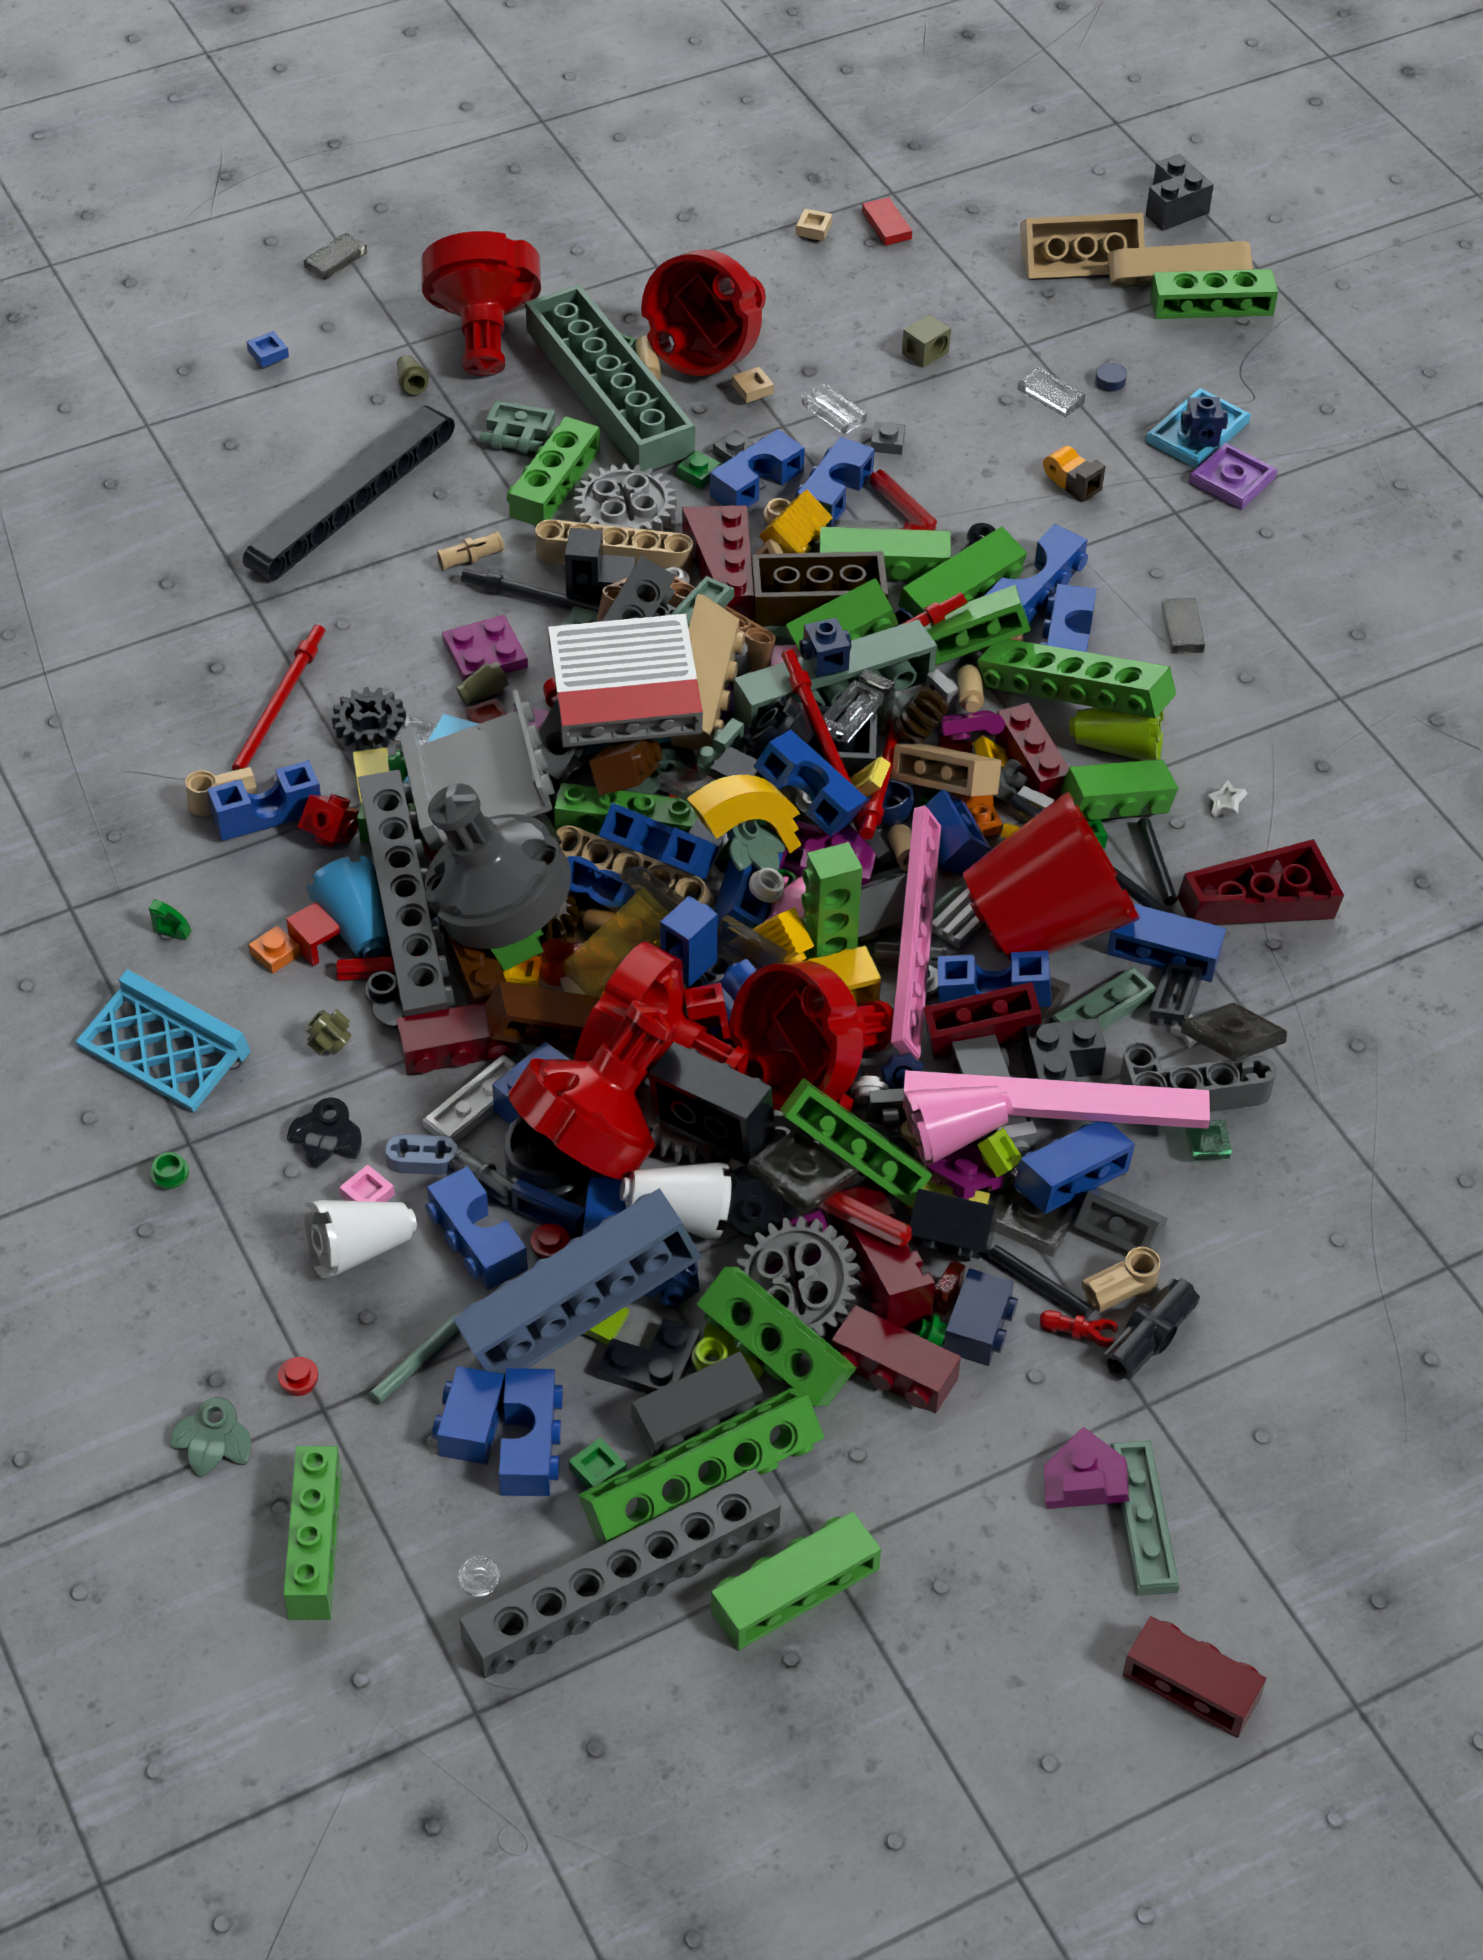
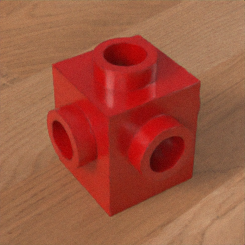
[298,794,359,847]

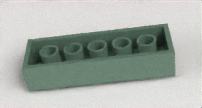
[733,619,937,751]

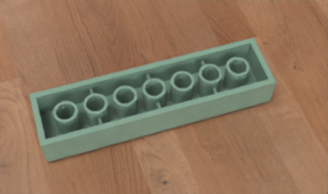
[525,284,695,472]

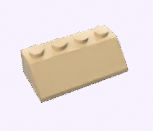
[1020,213,1145,279]
[671,594,745,751]

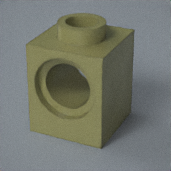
[902,314,951,368]

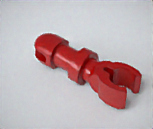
[1039,1310,1118,1348]

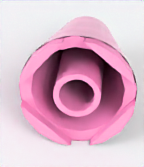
[903,1086,1013,1166]

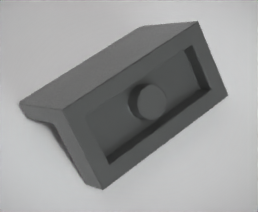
[1074,1187,1168,1251]

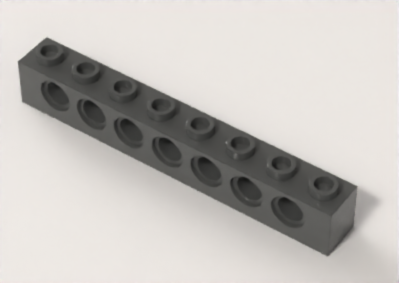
[536,555,676,788]
[358,769,455,1017]
[459,1468,781,1678]

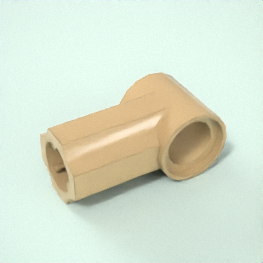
[185,767,257,817]
[1082,1247,1161,1313]

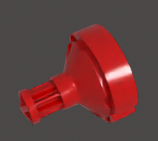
[421,231,541,376]
[641,249,766,376]
[574,941,750,1074]
[729,961,894,1111]
[508,1000,677,1181]

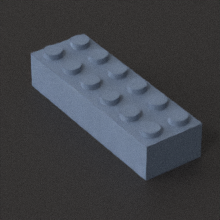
[453,1188,702,1376]

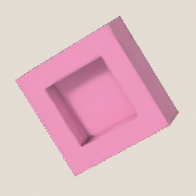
[339,1165,395,1202]

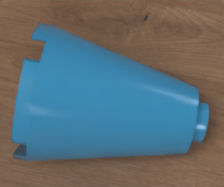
[306,856,389,958]

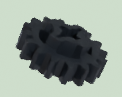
[331,687,407,751]

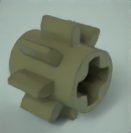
[305,1009,351,1056]

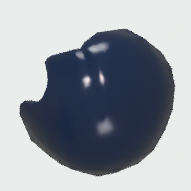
[863,780,914,827]

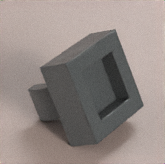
[994,759,1028,803]
[866,830,899,874]
[867,1088,907,1135]

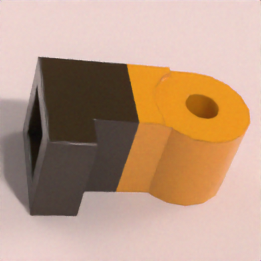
[1043,446,1106,502]

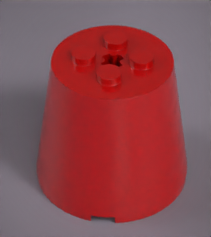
[963,792,1141,961]

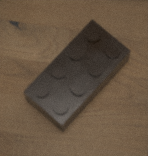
[752,551,889,627]

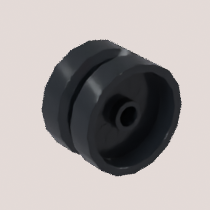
[504,1116,589,1202]

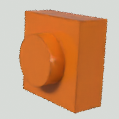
[249,926,301,974]

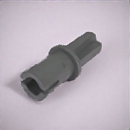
[874,942,947,968]
[449,1148,514,1205]

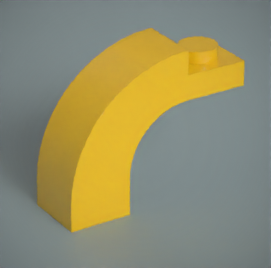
[687,775,801,853]

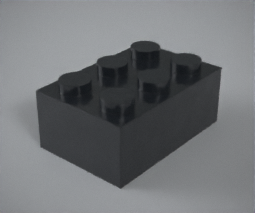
[648,1042,776,1164]

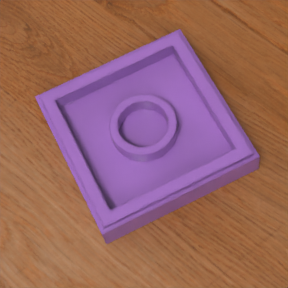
[1189,442,1278,510]

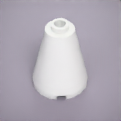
[620,1162,731,1241]
[303,1200,417,1278]

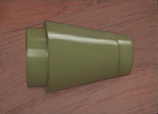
[397,355,429,395]
[456,662,509,705]

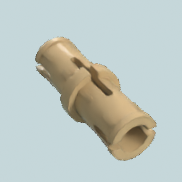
[436,531,505,571]

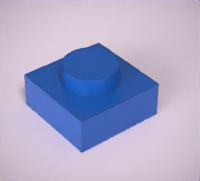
[246,331,289,368]

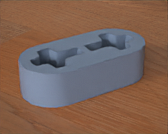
[385,1134,459,1175]

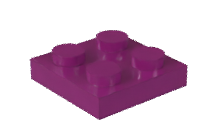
[442,614,528,681]

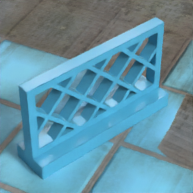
[76,969,251,1113]

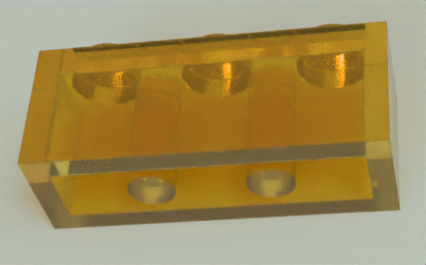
[564,888,669,997]

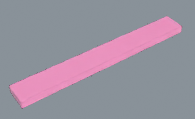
[891,805,941,1060]
[903,1070,1210,1129]

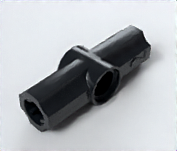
[1102,1278,1200,1380]

